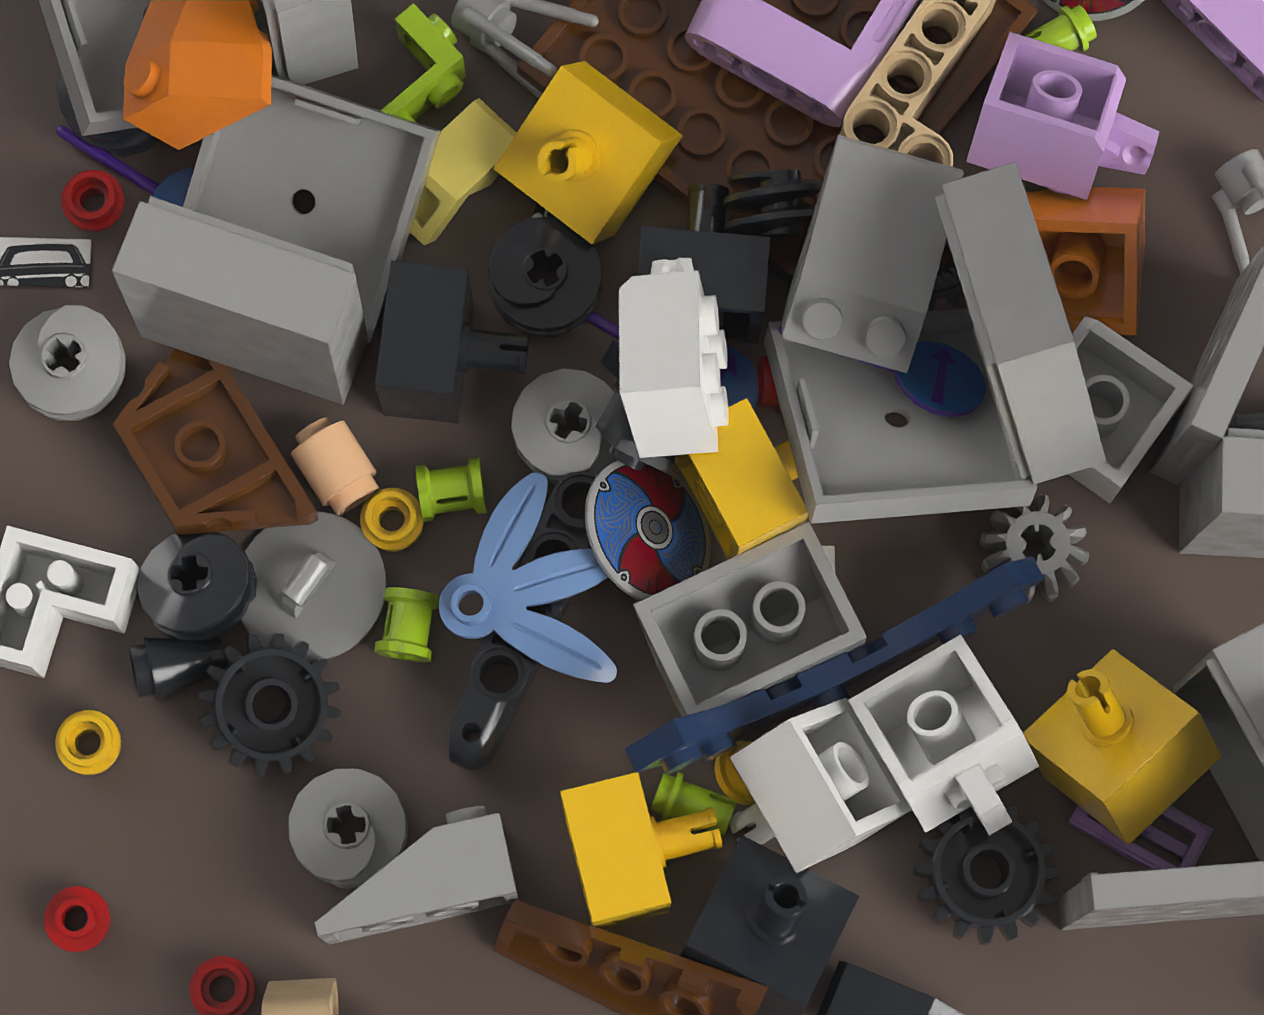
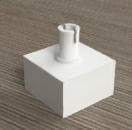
[730,698,912,873]

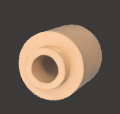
[291,417,380,516]

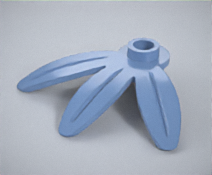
[439,472,617,683]

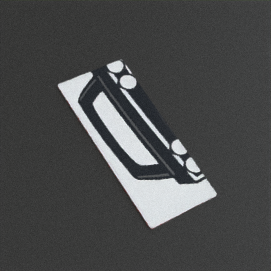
[0,237,92,288]

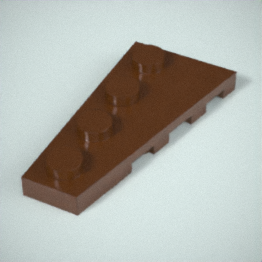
[493,899,768,1015]

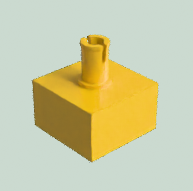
[493,61,683,244]
[675,398,808,560]
[1023,649,1222,845]
[560,772,723,929]

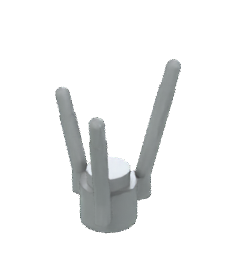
[451,0,599,99]
[1212,149,1264,274]

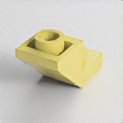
[410,98,517,246]

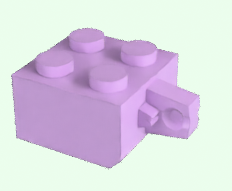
[966,32,1159,200]

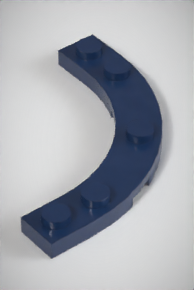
[625,556,1045,774]

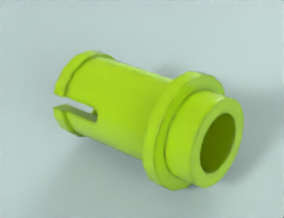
[1024,5,1097,52]
[650,772,736,838]

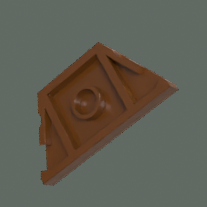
[113,348,318,535]

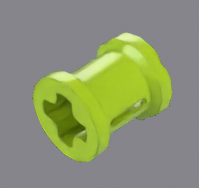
[416,457,487,522]
[374,587,440,663]

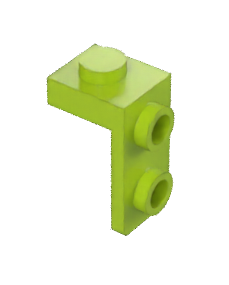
[381,3,466,122]

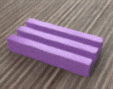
[1066,805,1214,870]

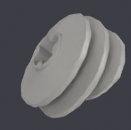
[9,305,125,421]
[511,369,617,485]
[289,769,408,889]

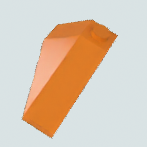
[123,0,272,150]
[1026,187,1146,336]

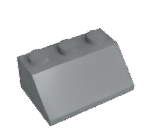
[633,522,867,717]

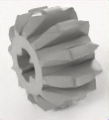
[979,494,1089,604]

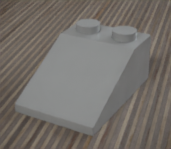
[782,135,964,373]
[315,806,519,945]

